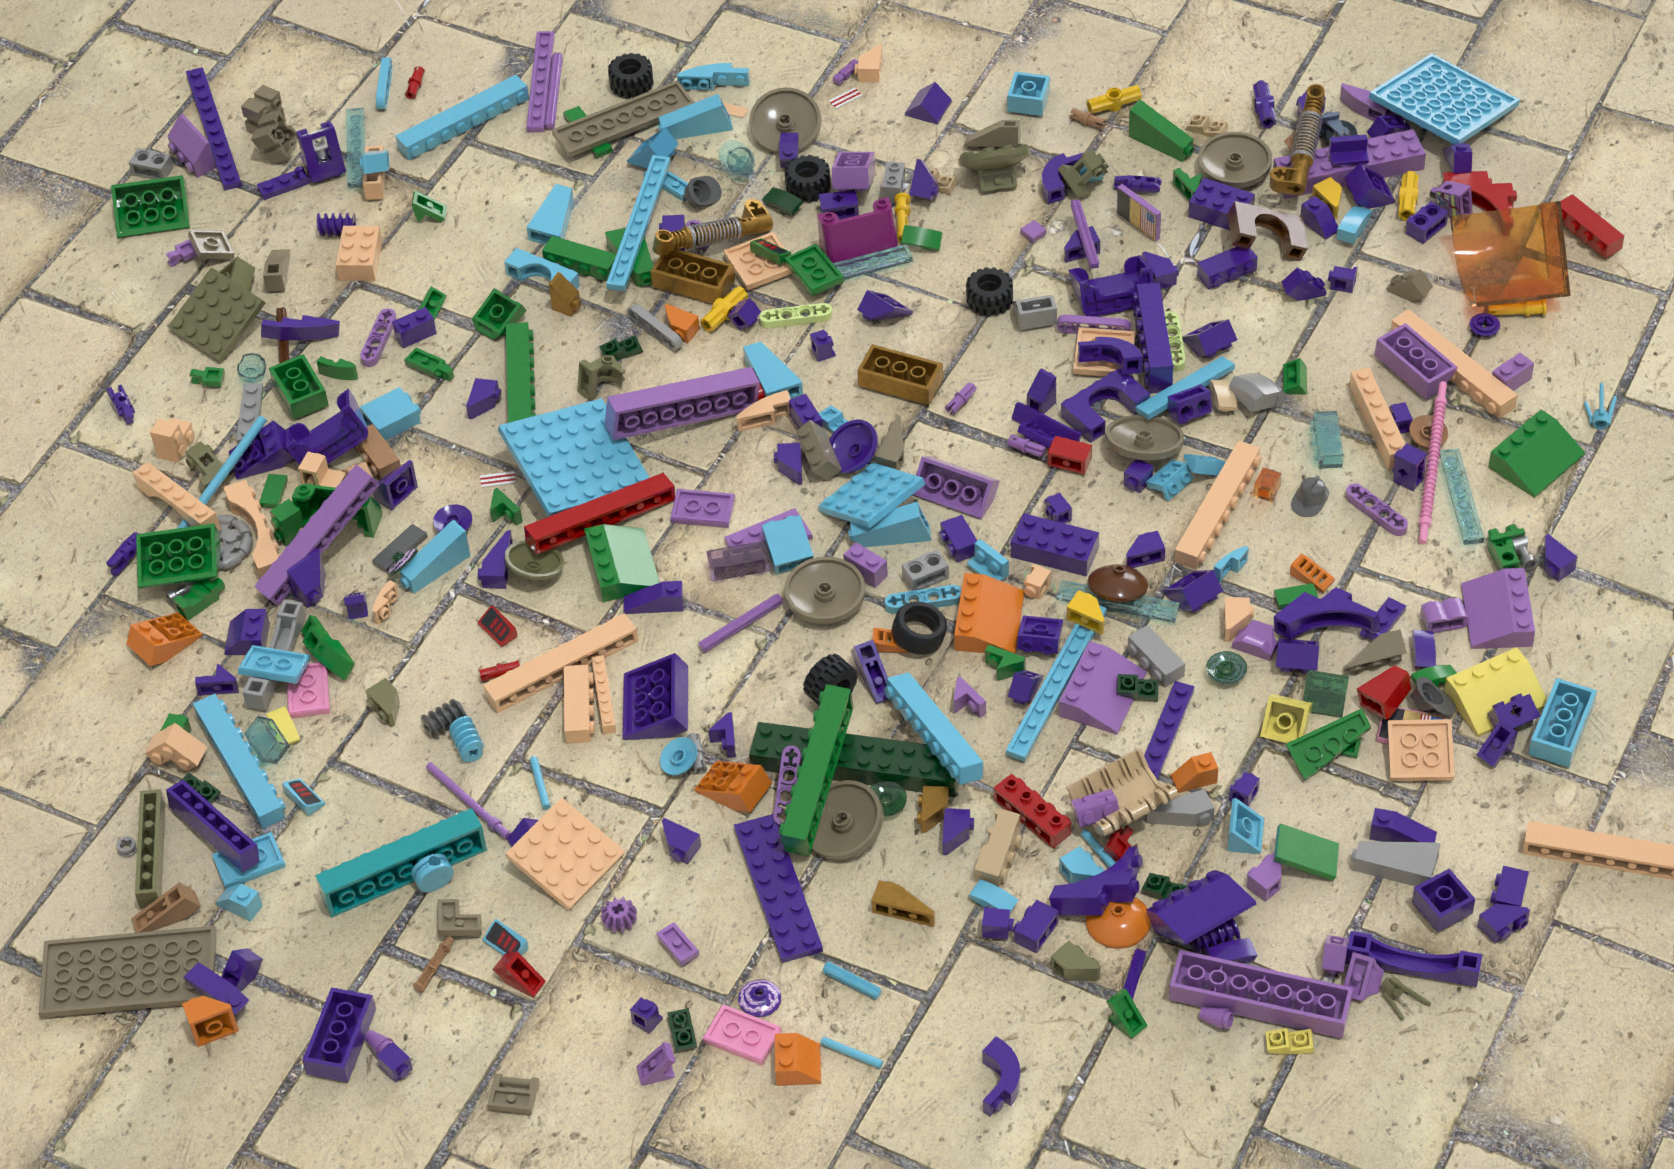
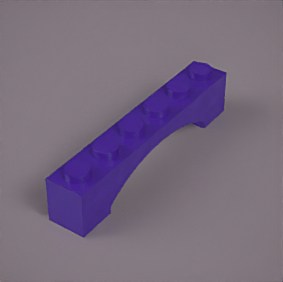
[1345,931,1482,987]

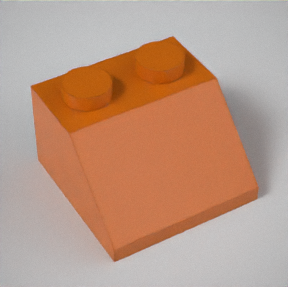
[182,996,239,1047]
[775,1033,821,1086]

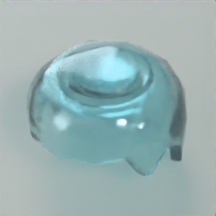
[237,353,266,383]

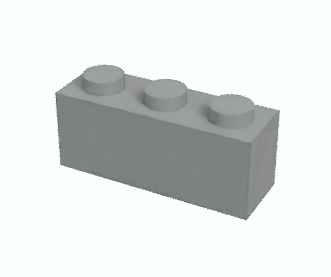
[1127,625,1185,688]

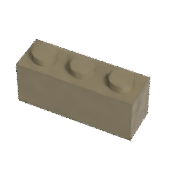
[796,420,842,481]

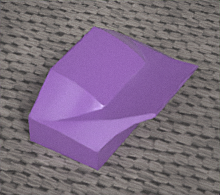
[1232,620,1278,661]
[1344,952,1384,1001]

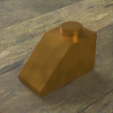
[548,272,582,317]

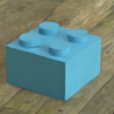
[1007,72,1050,116]

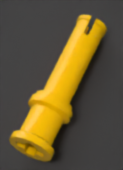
[894,193,911,243]
[1487,298,1547,317]

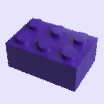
[1188,178,1255,230]

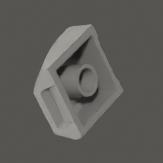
[1229,373,1286,413]

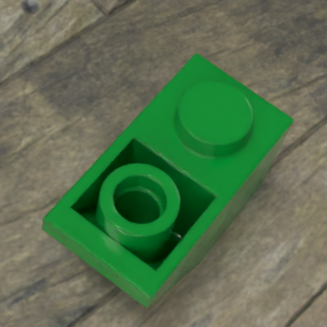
[270,499,303,547]

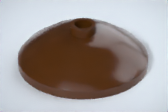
[1088,564,1148,602]

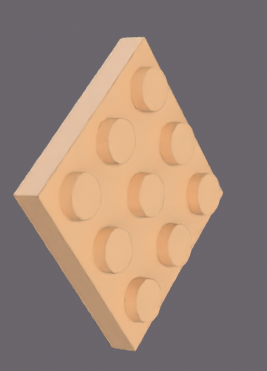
[723,232,793,291]
[1073,327,1136,376]
[1388,719,1455,781]

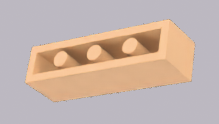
[564,665,595,744]

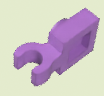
[166,239,197,267]

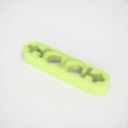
[759,303,833,328]
[1165,311,1186,372]

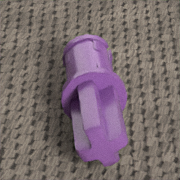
[945,383,977,415]
[1007,434,1046,457]

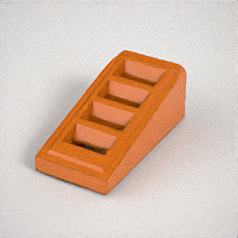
[1290,553,1335,593]
[873,628,910,653]

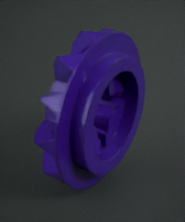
[1469,313,1500,338]

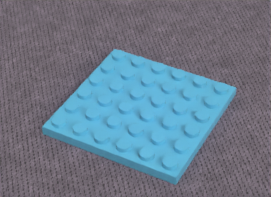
[1369,53,1520,145]
[498,398,650,517]

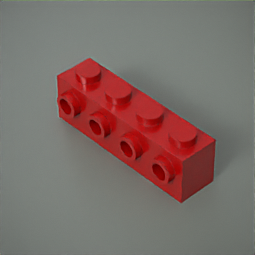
[1554,194,1625,259]
[993,773,1071,849]

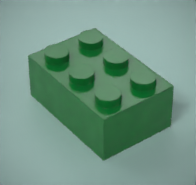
[269,354,329,420]

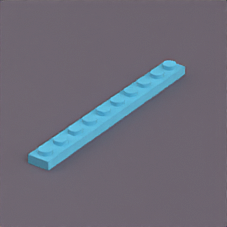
[606,155,671,291]
[1006,606,1107,762]

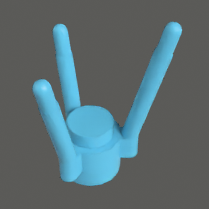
[1584,383,1617,429]

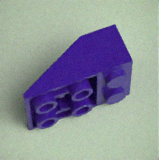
[228,420,294,480]

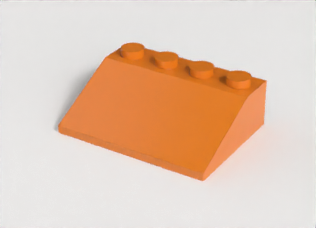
[954,573,1024,654]

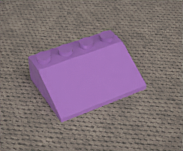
[1461,568,1535,649]
[1059,641,1147,735]

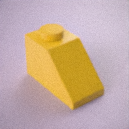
[1312,177,1342,220]
[1067,590,1104,635]

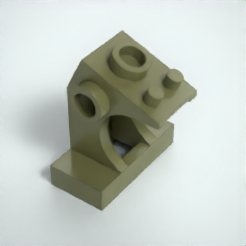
[1058,150,1109,198]
[577,355,625,401]
[185,441,235,493]

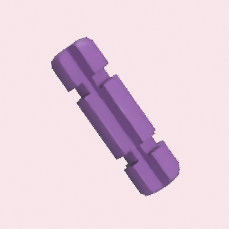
[833,59,858,85]

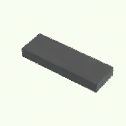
[372,524,427,573]

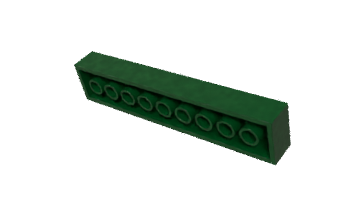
[749,722,958,797]

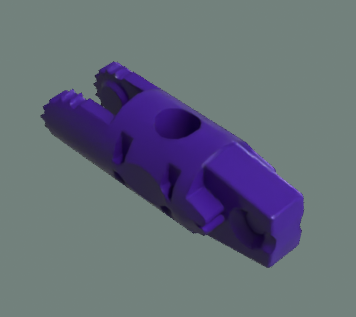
[1114,175,1162,193]
[106,384,135,425]
[106,532,139,576]

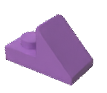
[954,677,986,718]
[636,1042,675,1085]

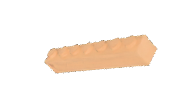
[591,655,616,734]

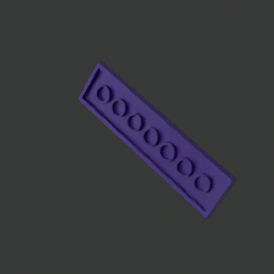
[734,814,823,963]

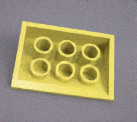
[1444,647,1547,737]

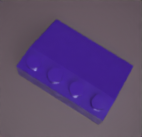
[623,653,688,740]
[1146,870,1257,945]

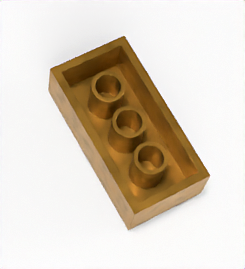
[651,249,735,303]
[857,344,943,405]

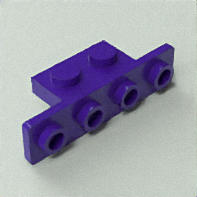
[1012,402,1082,448]

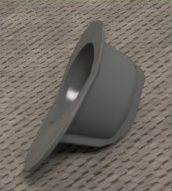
[682,176,722,206]
[1291,475,1329,517]
[1410,677,1456,716]

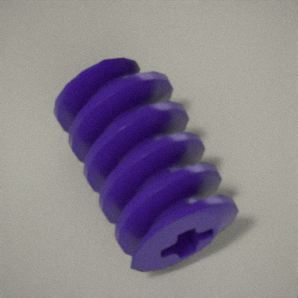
[317,213,356,236]
[1193,918,1241,954]

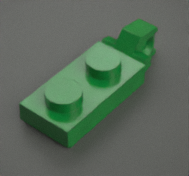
[404,348,455,381]

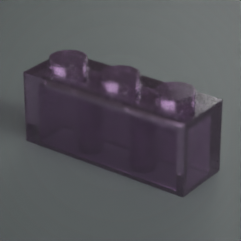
[706,541,770,581]

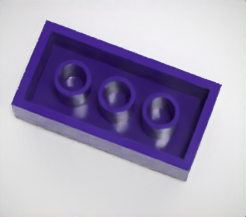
[1011,513,1099,577]
[302,987,376,1082]

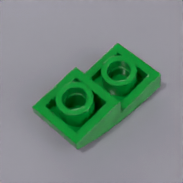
[901,225,943,251]
[316,356,358,380]
[1410,665,1457,687]

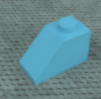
[215,884,263,921]

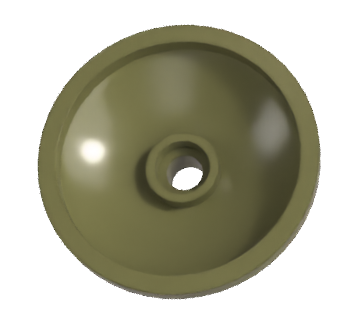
[504,541,564,581]

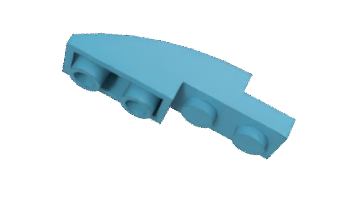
[677,63,750,90]

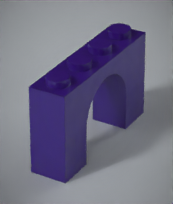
[1061,368,1150,443]

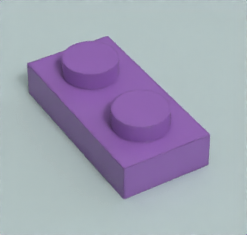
[656,922,699,966]

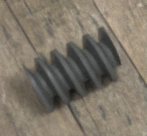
[421,699,467,739]

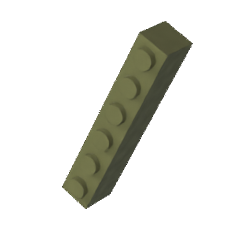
[135,789,166,908]

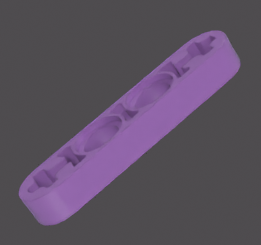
[360,308,397,367]
[1057,315,1131,334]
[1346,483,1408,536]
[774,745,802,826]

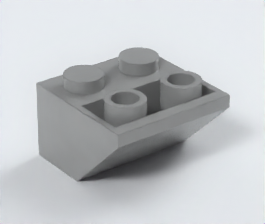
[1012,295,1057,330]

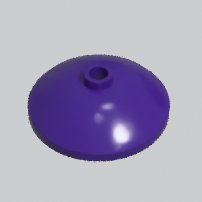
[829,419,878,474]

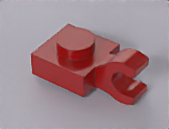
[1104,825,1133,862]

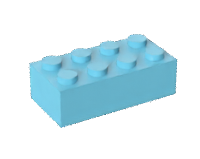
[1529,678,1597,767]

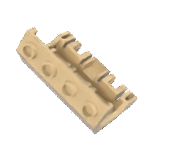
[1066,748,1179,837]

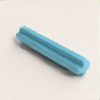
[823,962,881,999]

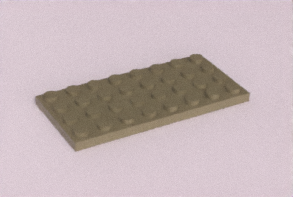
[39,926,217,1018]

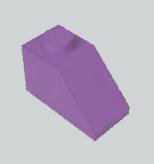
[1322,935,1349,974]

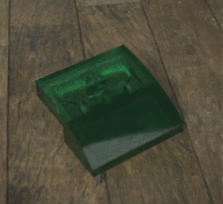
[1303,670,1349,718]

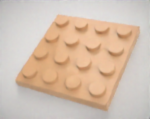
[505,798,625,911]

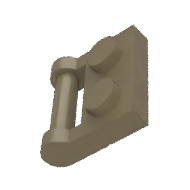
[487,1074,540,1114]

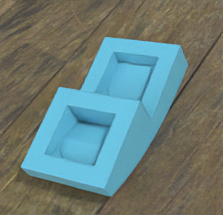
[819,405,848,434]
[1214,546,1249,582]
[968,879,1018,912]

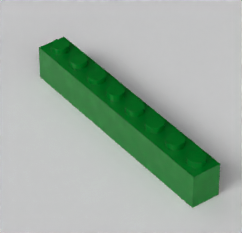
[506,322,536,423]

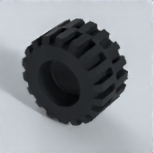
[608,53,654,99]
[784,155,831,202]
[966,267,1013,317]
[803,654,858,706]

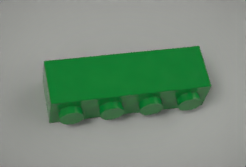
[542,236,617,281]

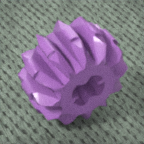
[601,896,637,933]

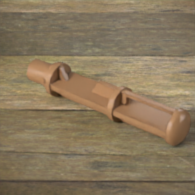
[413,936,454,992]

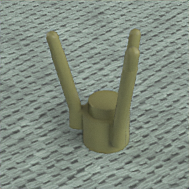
[1381,975,1431,1020]

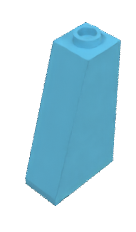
[658,94,733,139]
[526,184,574,245]
[743,342,803,399]
[848,502,932,547]
[399,520,470,594]

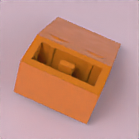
[126,612,203,666]
[694,761,772,813]

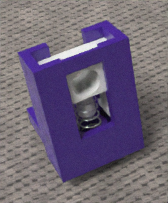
[296,121,346,183]

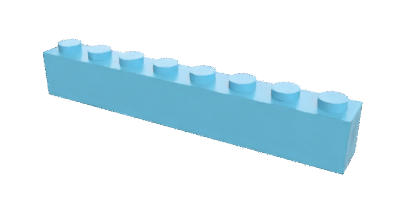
[395,75,529,160]
[884,672,983,785]
[193,694,286,829]

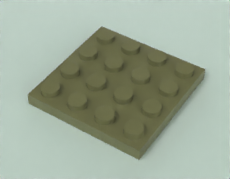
[167,267,266,363]

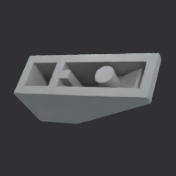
[1145,789,1215,827]

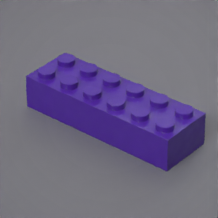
[1133,283,1173,394]

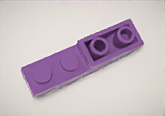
[1340,83,1406,122]

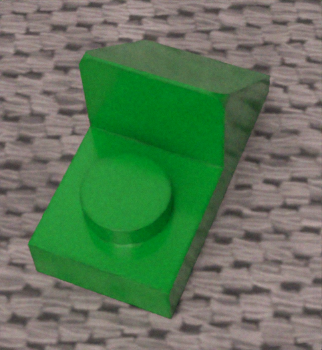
[1173,168,1202,201]
[411,190,447,223]
[490,488,523,526]
[985,644,1026,681]
[1106,989,1148,1038]

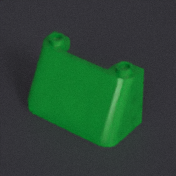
[292,484,383,538]

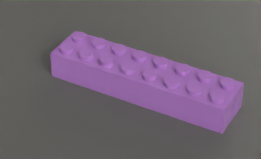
[1273,129,1426,199]
[605,367,760,440]
[1169,950,1353,1039]

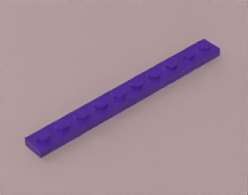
[186,67,242,191]

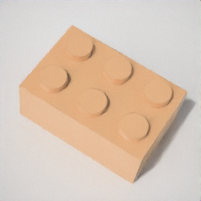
[336,226,383,281]

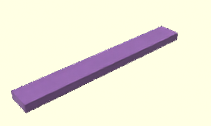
[526,31,555,133]

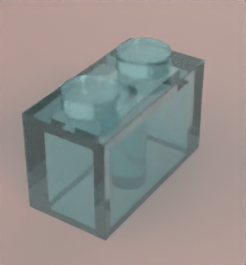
[244,716,290,764]

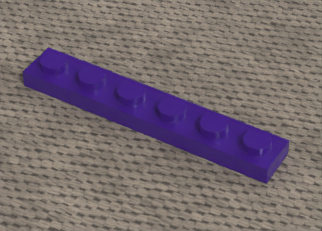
[1144,681,1195,780]

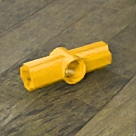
[1086,85,1142,114]
[1398,171,1419,221]
[700,286,748,333]

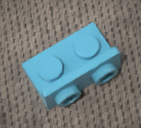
[1146,460,1193,501]
[967,539,1009,581]

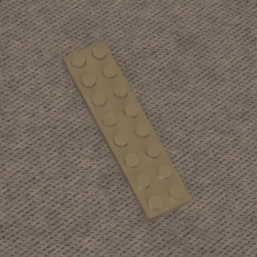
[552,80,695,158]

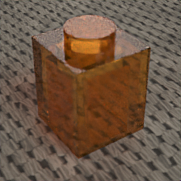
[1254,467,1282,502]

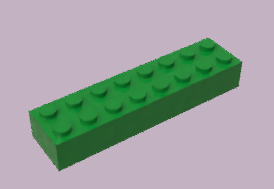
[779,684,854,857]

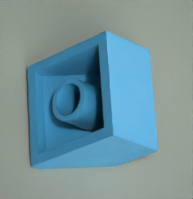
[626,128,679,169]

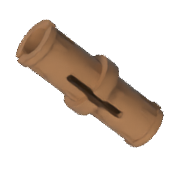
[1069,108,1107,130]

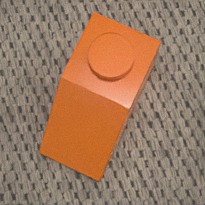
[665,304,700,343]
[1171,752,1218,793]

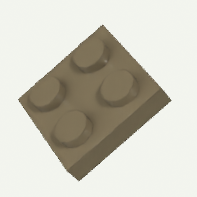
[188,230,235,260]

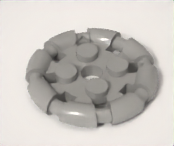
[217,515,253,570]

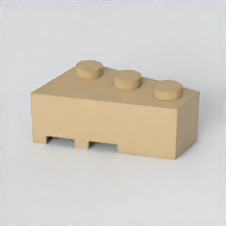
[974,807,1023,887]

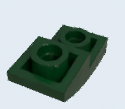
[762,187,803,215]
[599,335,643,360]
[1117,674,1159,702]
[180,772,221,804]
[1142,873,1188,900]
[667,1008,697,1052]

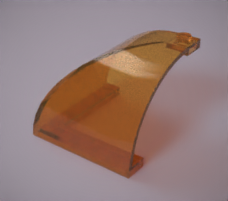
[1450,201,1571,307]

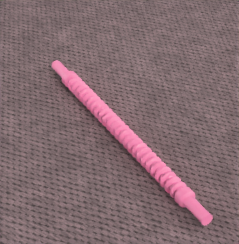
[1418,381,1447,544]

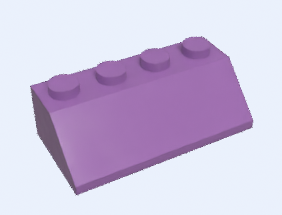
[1374,323,1458,399]
[913,456,1000,519]

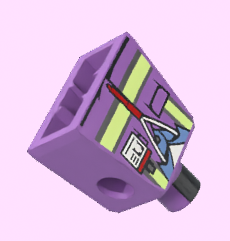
[1429,181,1473,224]

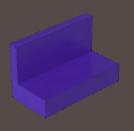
[1329,134,1369,166]

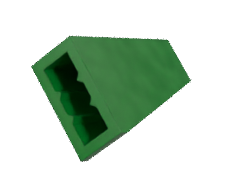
[1129,100,1194,162]
[605,228,653,287]

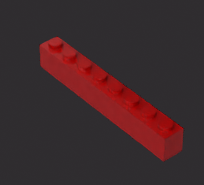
[524,472,675,555]

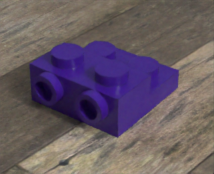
[1017,615,1063,654]

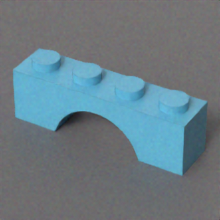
[504,248,580,289]

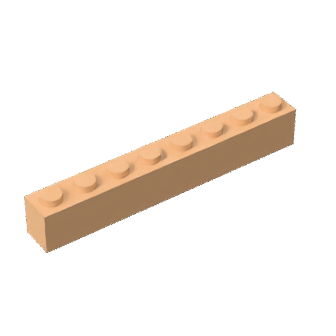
[1391,309,1518,419]
[1175,440,1262,570]
[483,613,638,713]
[1523,821,1674,880]

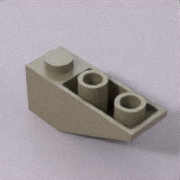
[965,120,1020,149]
[263,249,290,291]
[873,415,905,470]
[1343,629,1407,672]

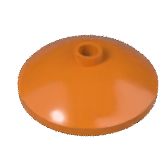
[1086,897,1151,949]

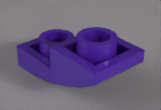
[1412,630,1436,669]
[1206,938,1258,962]

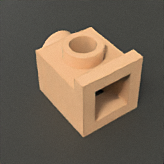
[1024,564,1051,600]

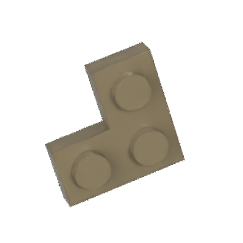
[438,899,482,936]

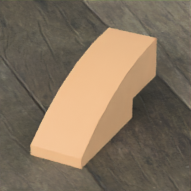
[736,390,791,432]

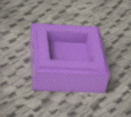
[1020,220,1046,243]

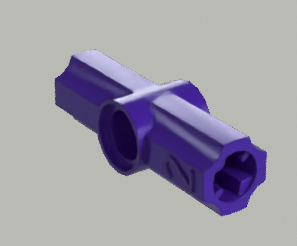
[1253,80,1276,129]

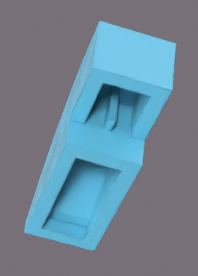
[1337,205,1373,244]

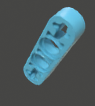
[376,57,393,109]
[885,585,962,614]

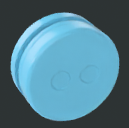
[411,854,454,892]

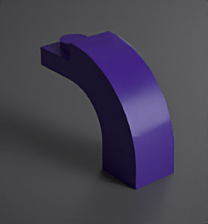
[1042,152,1084,204]
[1077,337,1143,375]
[982,1036,1020,1117]

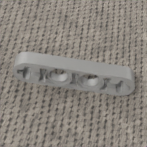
[627,304,683,351]

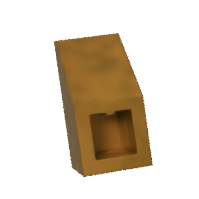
[917,786,949,833]

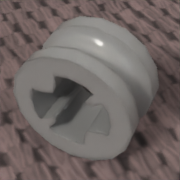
[116,836,137,858]

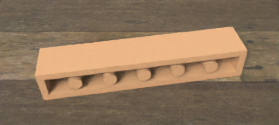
[1349,367,1405,470]

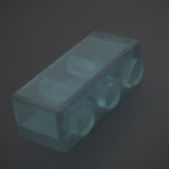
[1310,411,1344,469]

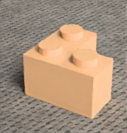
[150,418,195,463]
[298,452,347,488]
[144,723,207,771]

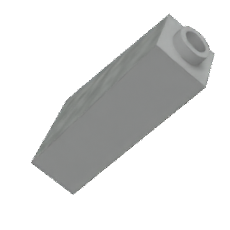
[1350,841,1440,886]

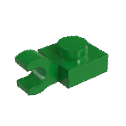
[190,367,225,387]

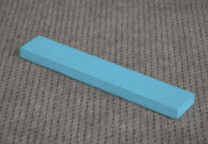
[1135,356,1235,420]

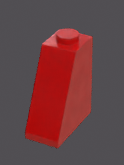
[1357,665,1412,720]

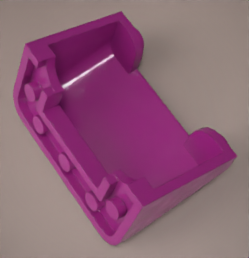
[817,197,898,269]

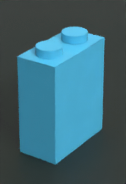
[360,387,421,441]
[762,515,814,575]

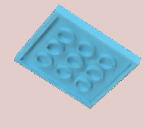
[818,463,925,528]

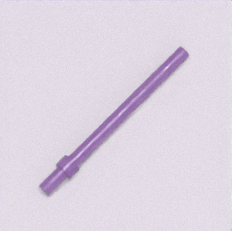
[426,762,511,839]

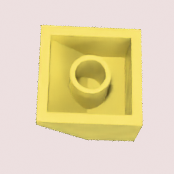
[1260,694,1313,743]

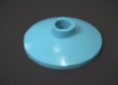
[660,737,697,776]

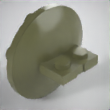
[958,144,1031,192]

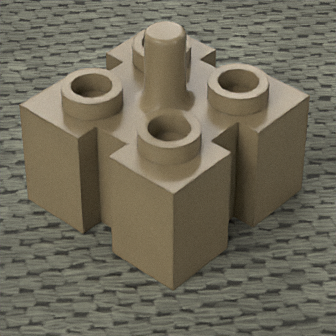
[241,85,285,134]
[251,110,298,165]

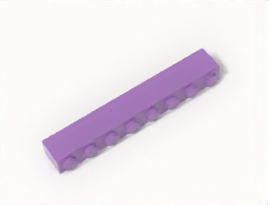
[254,464,380,606]

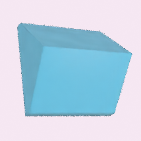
[1228,798,1264,854]

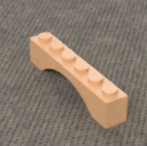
[132,462,221,531]
[223,480,281,578]

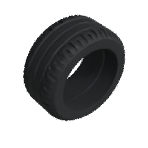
[892,601,947,655]

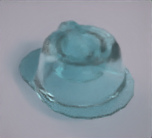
[718,140,755,175]

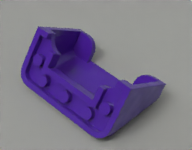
[1068,255,1154,317]
[285,389,368,465]

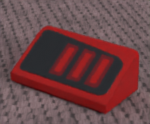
[477,605,518,647]

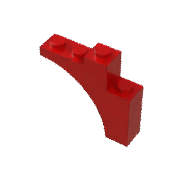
[1442,171,1517,236]

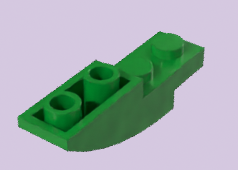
[301,615,355,680]

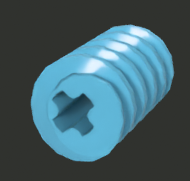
[449,716,484,762]

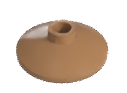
[1409,415,1448,448]

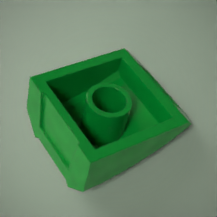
[472,288,527,340]

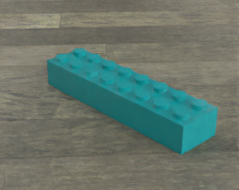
[315,808,487,918]

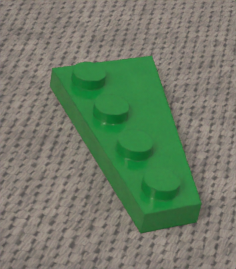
[1286,708,1371,781]

